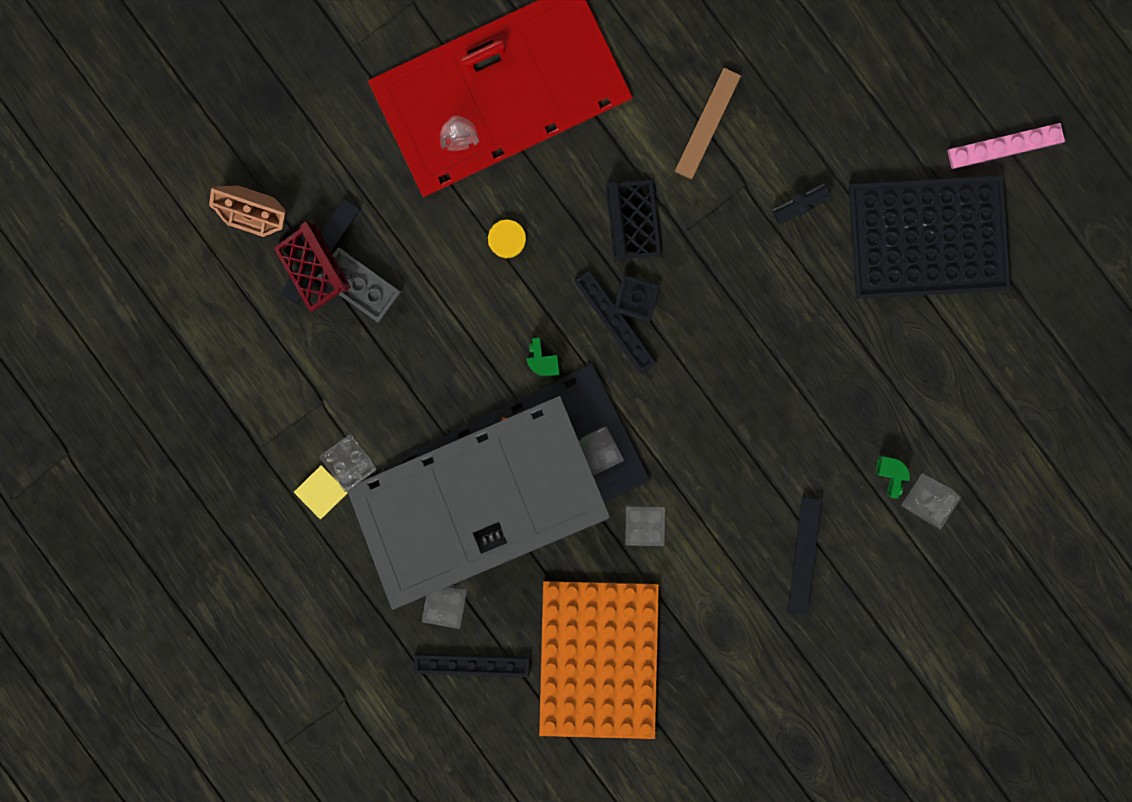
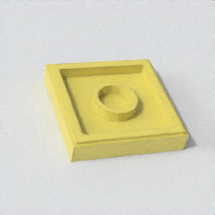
[294,465,348,519]

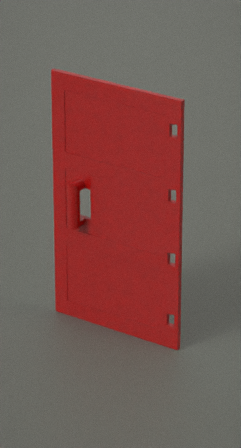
[368,0,632,198]

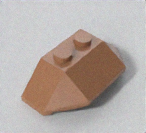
[209,186,286,237]

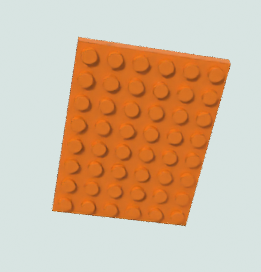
[539,581,659,739]

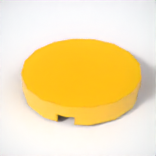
[488,220,526,258]

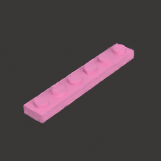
[947,123,1065,169]

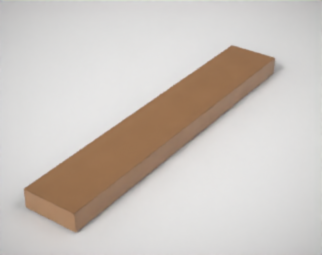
[675,68,741,180]

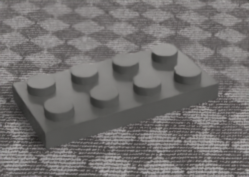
[317,247,401,323]

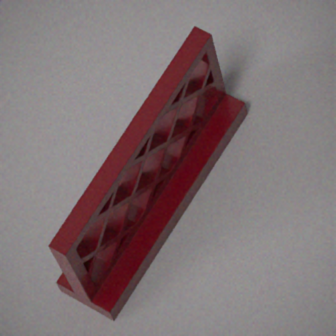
[274,222,351,312]

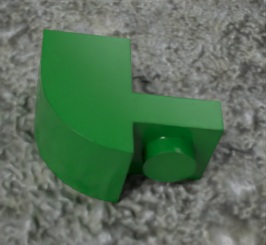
[526,338,559,376]
[875,456,910,499]

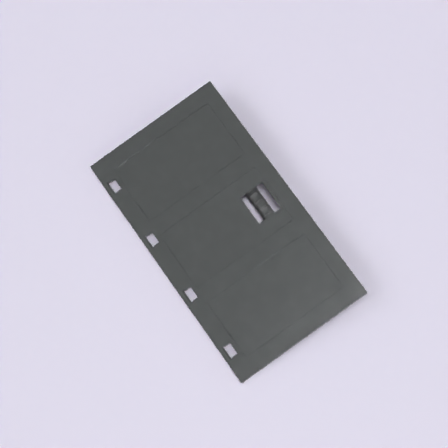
[346,396,610,610]

